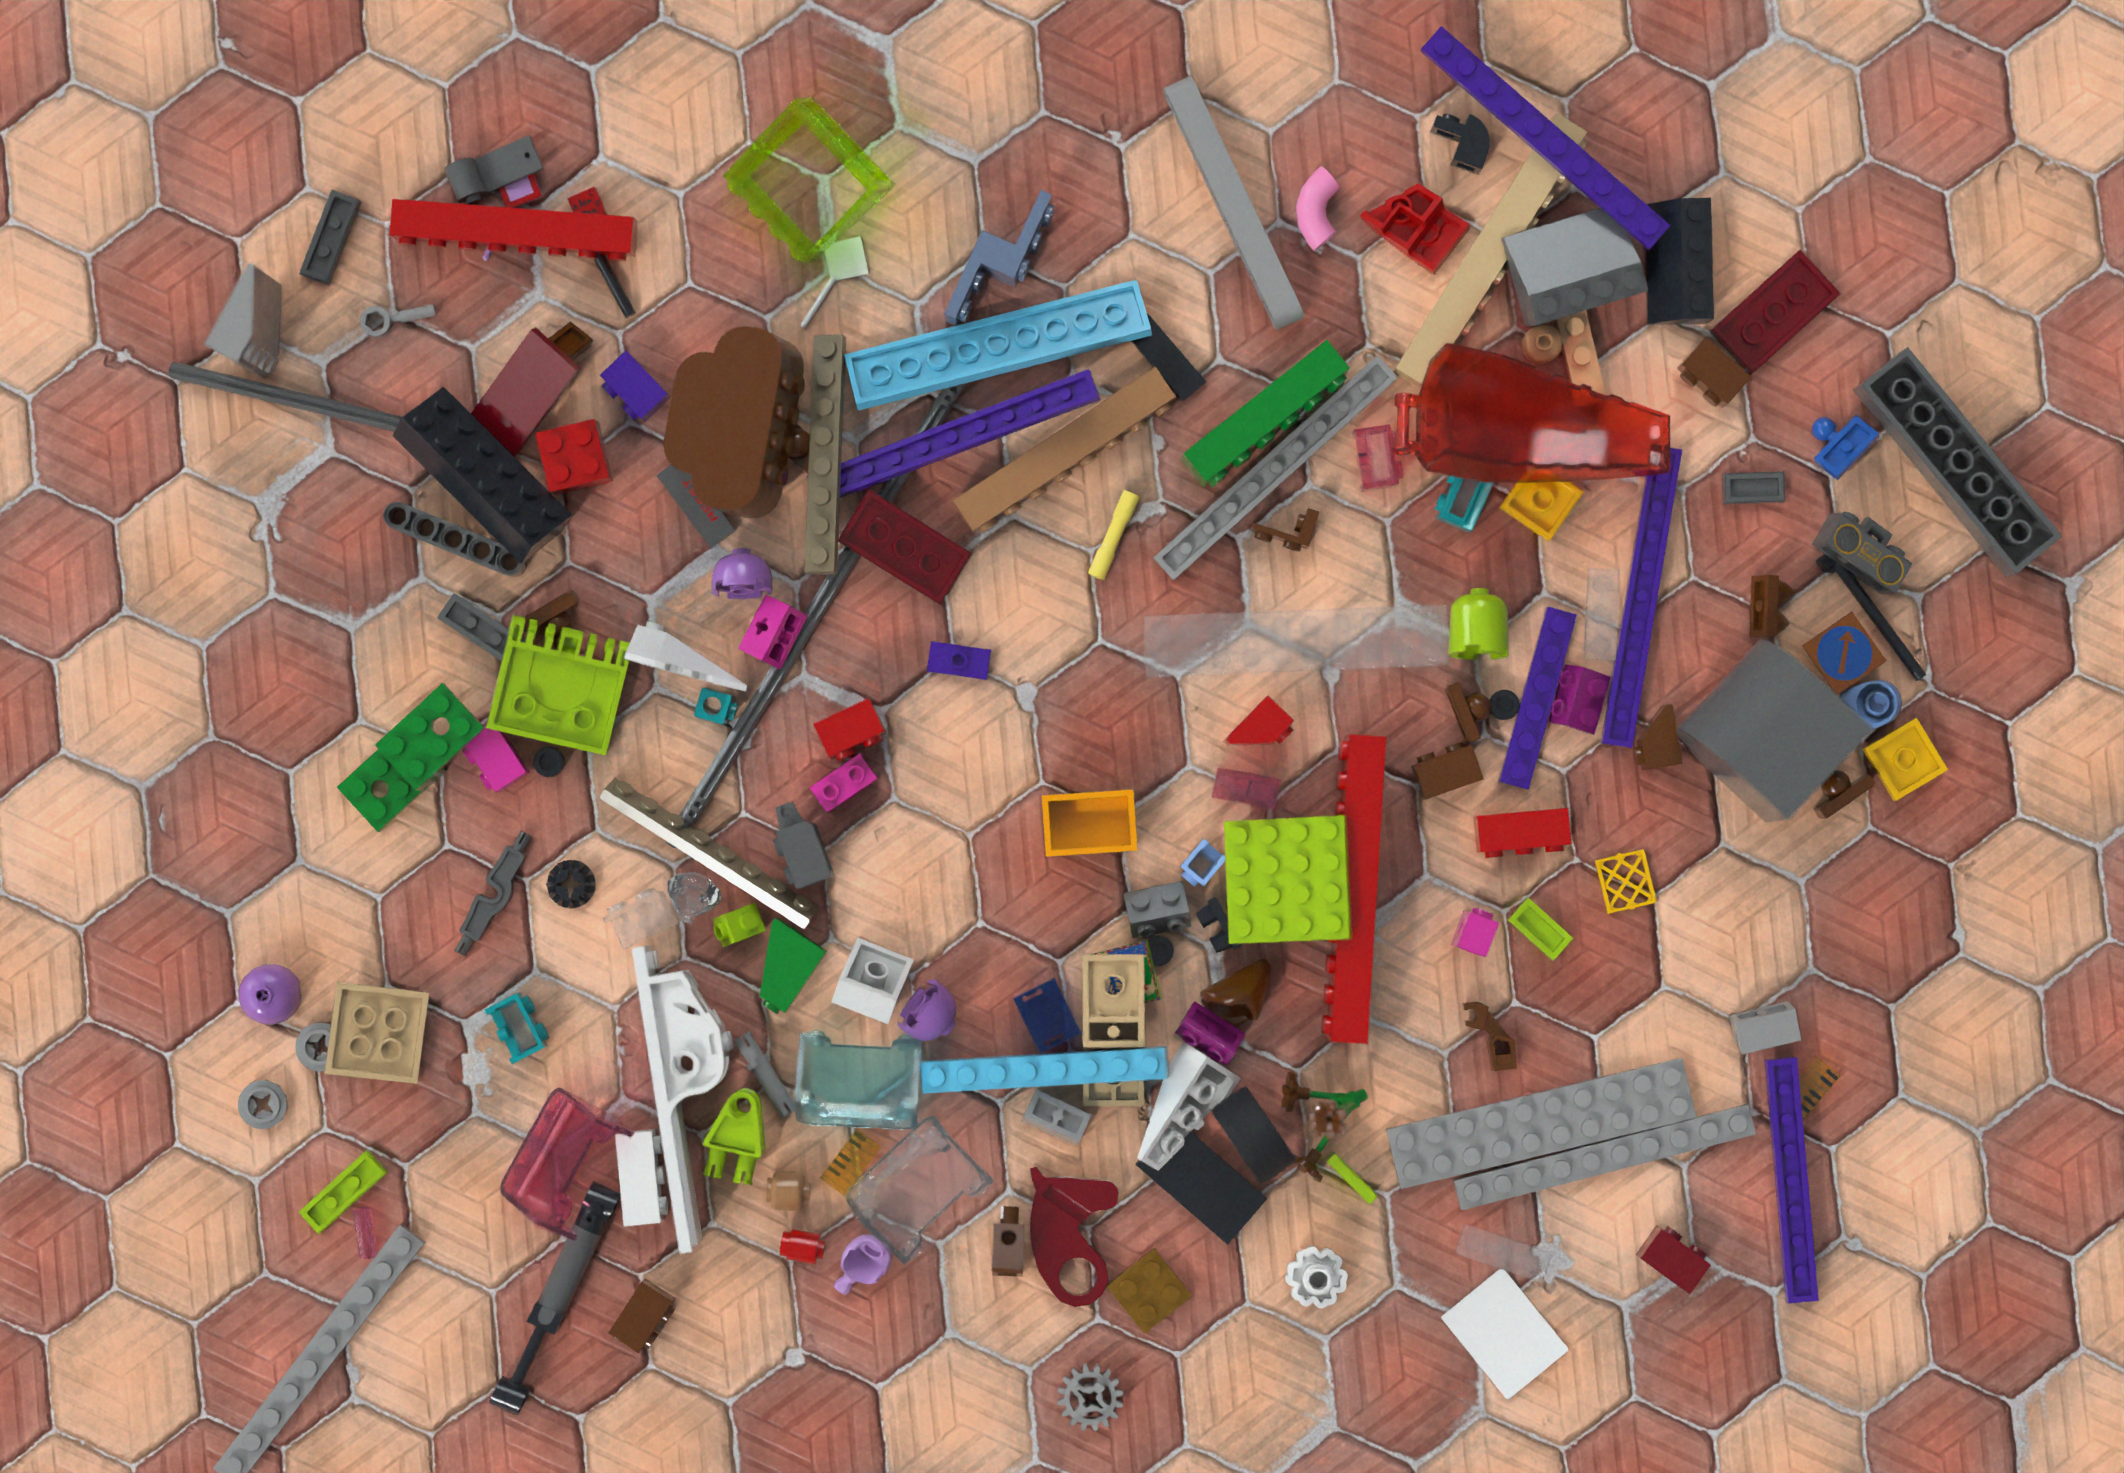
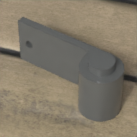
[444,135,544,205]

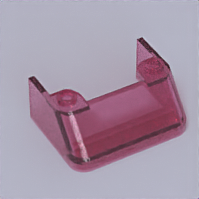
[500,1088,634,1241]

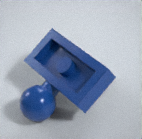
[1812,415,1879,481]

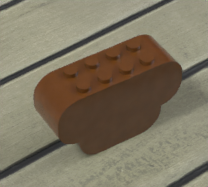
[663,326,805,518]

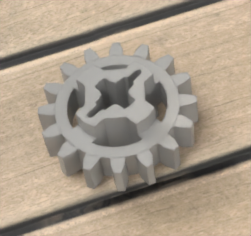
[1057,1363,1123,1431]

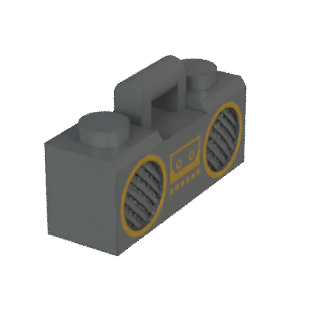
[1812,511,1912,594]

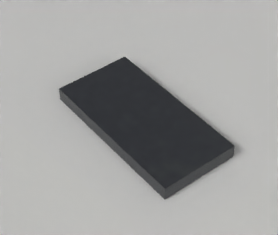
[1135,1132,1267,1245]

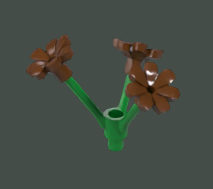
[1281,1071,1368,1183]

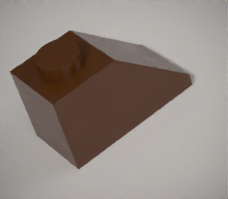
[1633,704,1683,770]

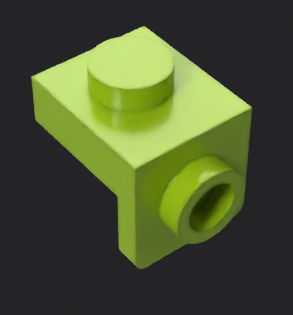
[713,903,766,947]

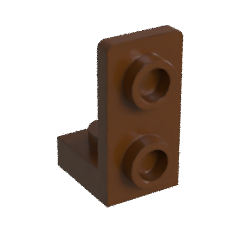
[1249,508,1319,552]

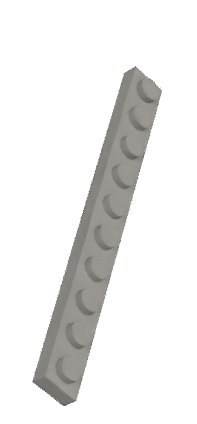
[1153,355,1398,581]
[1453,1104,1756,1210]
[213,1224,426,1473]

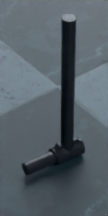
[1816,532,1926,681]

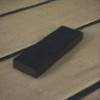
[1131,313,1206,402]

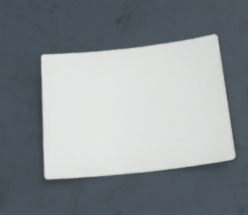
[1441,1268,1569,1399]

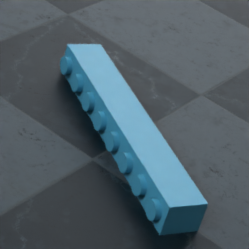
[921,1046,1169,1093]

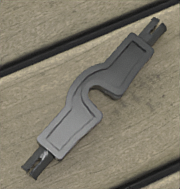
[454,830,532,956]

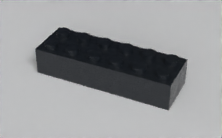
[393,387,572,564]

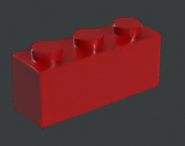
[1473,808,1571,858]

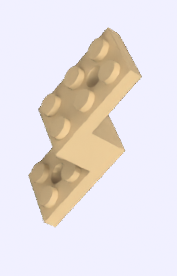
[1082,954,1145,1106]

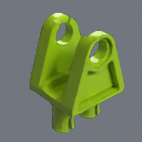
[703,1088,766,1185]

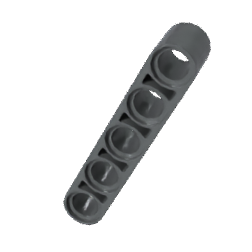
[383,502,527,577]

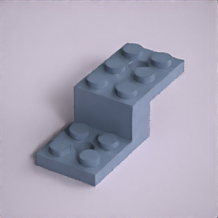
[944,190,1055,326]

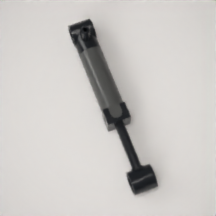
[489,1181,621,1416]

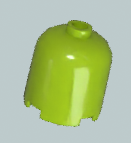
[1448,588,1509,660]

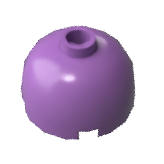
[711,548,772,599]
[238,964,302,1025]
[897,979,956,1041]

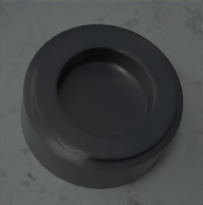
[1489,690,1520,720]
[533,747,565,777]
[1147,935,1174,966]

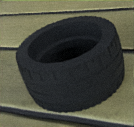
[1211,1086,1296,1184]

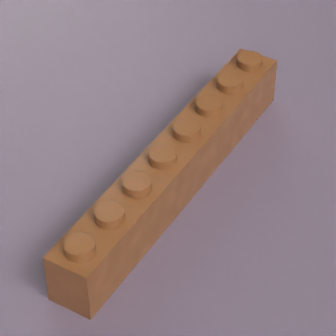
[953,367,1176,534]

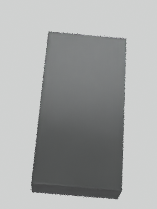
[1722,472,1785,505]

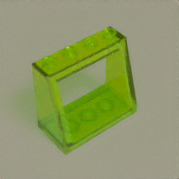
[723,98,895,263]

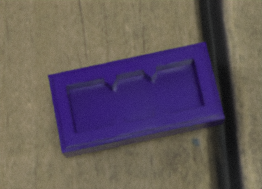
[927,641,991,680]

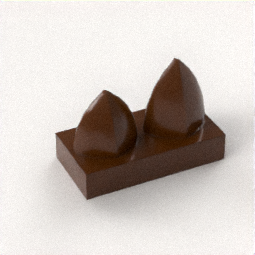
[1749,575,1796,637]

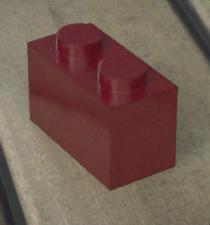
[1636,1226,1711,1294]

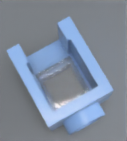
[1180,839,1226,887]

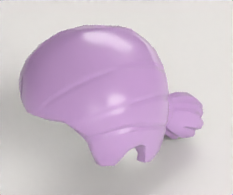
[834,1234,892,1295]

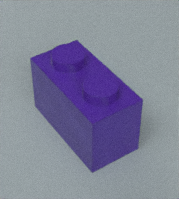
[600,350,671,422]

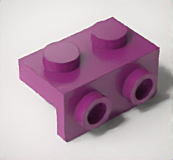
[1549,664,1611,735]
[1175,1001,1245,1066]

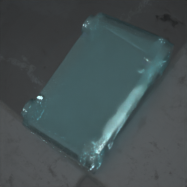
[794,1030,922,1130]

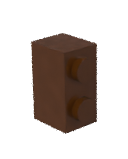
[1677,337,1751,408]
[1412,742,1484,800]
[608,1278,676,1353]

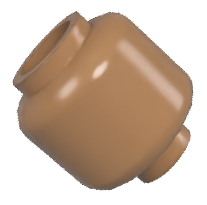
[1521,324,1563,366]
[766,1171,811,1211]

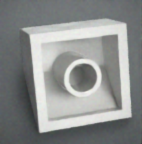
[832,938,914,1024]

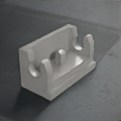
[1729,1001,1801,1055]
[1021,1089,1092,1146]

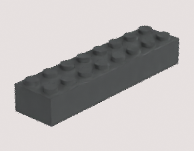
[1853,347,2063,577]

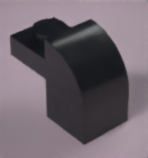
[1430,114,1490,175]

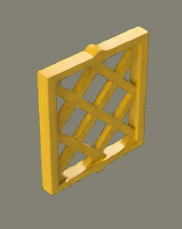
[1594,849,1657,914]

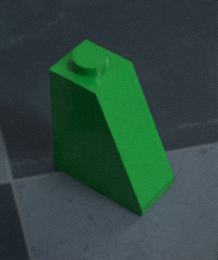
[760,918,827,1014]

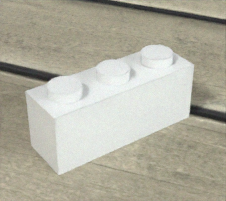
[615,1129,668,1226]

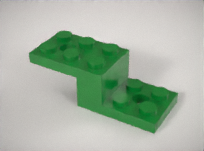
[337,683,485,832]

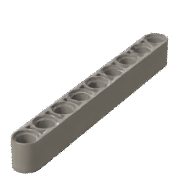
[1163,76,1304,330]

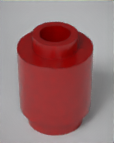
[779,1229,825,1264]

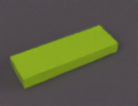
[299,1150,388,1235]

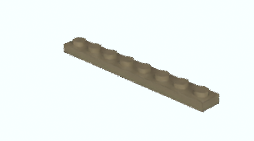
[804,334,846,575]
[599,778,819,929]

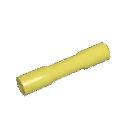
[1088,490,1140,580]

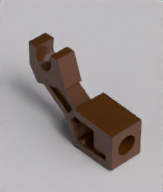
[1462,1001,1517,1071]

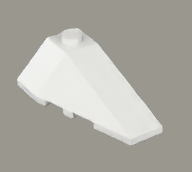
[625,621,750,693]
[1137,1042,1241,1171]

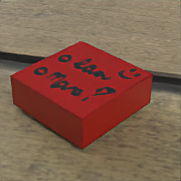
[567,186,608,215]

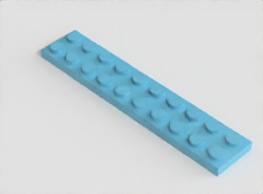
[844,279,1152,411]

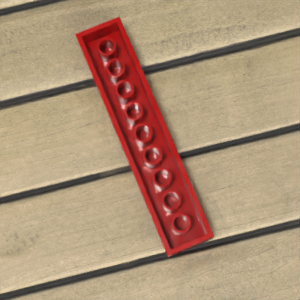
[1321,734,1386,1044]

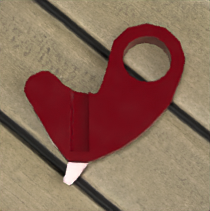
[1030,1167,1119,1307]

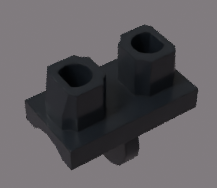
[1196,897,1243,953]

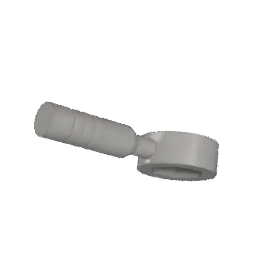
[360,304,436,338]

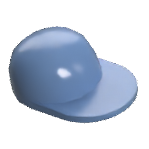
[1839,680,1902,729]

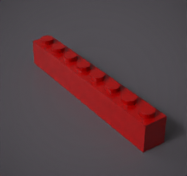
[389,199,638,261]

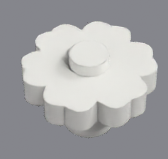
[1285,1245,1348,1309]

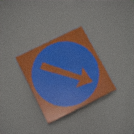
[1802,611,1886,695]

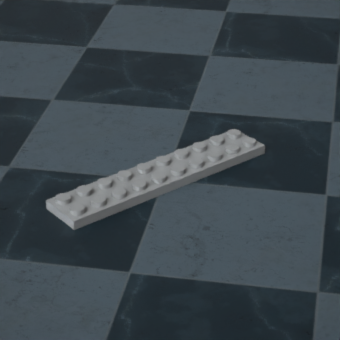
[1386,1058,1697,1189]

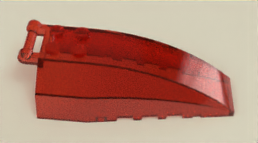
[1393,343,1670,483]

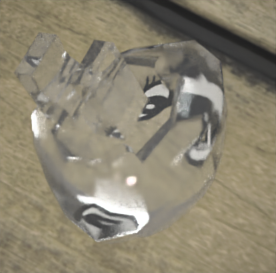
[667,872,722,924]

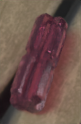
[352,1206,377,1259]

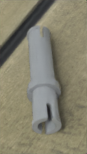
[733,1031,798,1119]

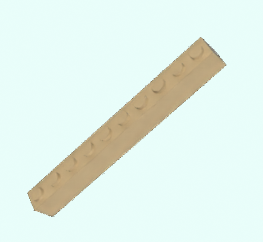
[1393,112,1587,391]

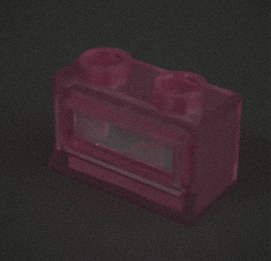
[1352,424,1404,492]

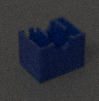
[1013,977,1081,1053]

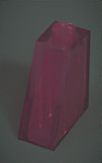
[1211,768,1281,810]

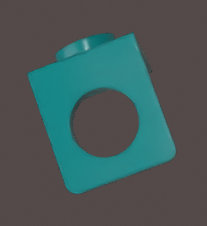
[694,688,738,726]

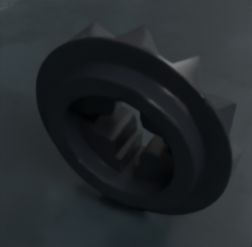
[546,860,596,909]

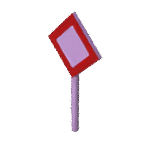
[483,174,542,260]

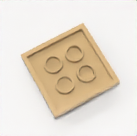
[325,982,429,1084]

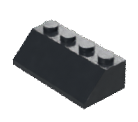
[1645,198,1714,325]

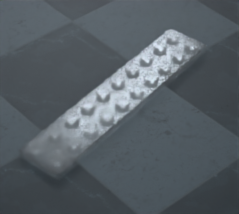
[1144,604,1450,677]

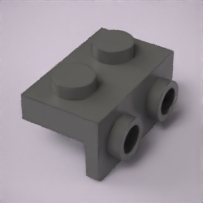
[1123,881,1192,938]

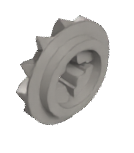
[295,1023,331,1071]
[238,1080,288,1129]

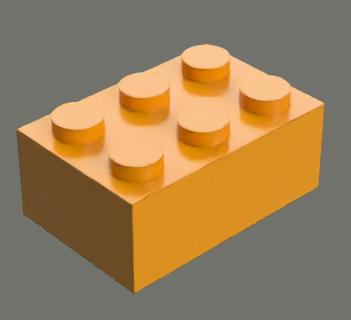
[1042,790,1137,857]

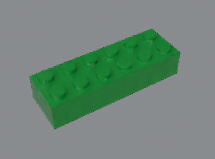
[1181,340,1350,488]

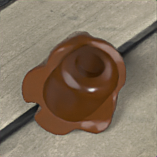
[1200,959,1271,1027]

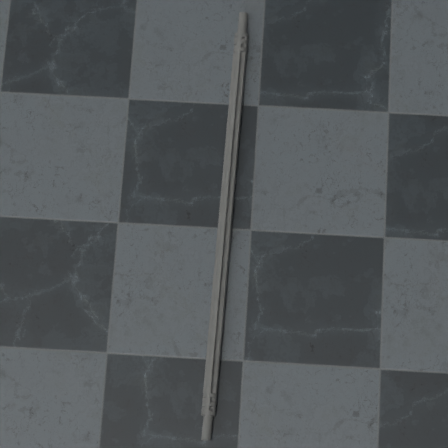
[666,384,964,849]

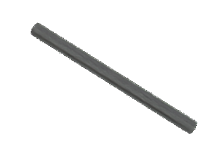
[168,362,402,432]

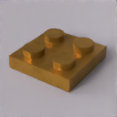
[1106,1247,1192,1334]

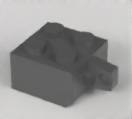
[773,802,835,889]

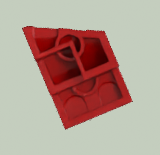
[1360,183,1470,275]

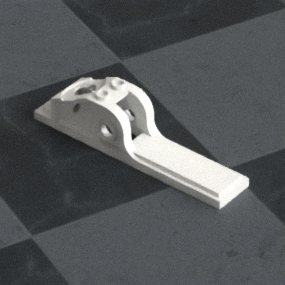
[632,945,734,1254]

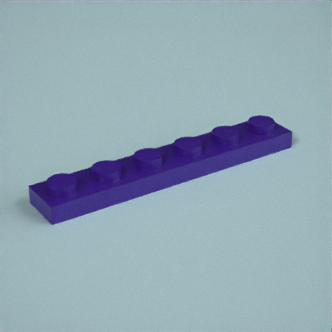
[1498,606,1577,790]

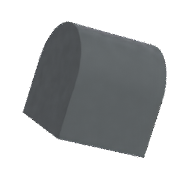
[1676,639,1873,822]

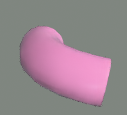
[1296,166,1340,251]

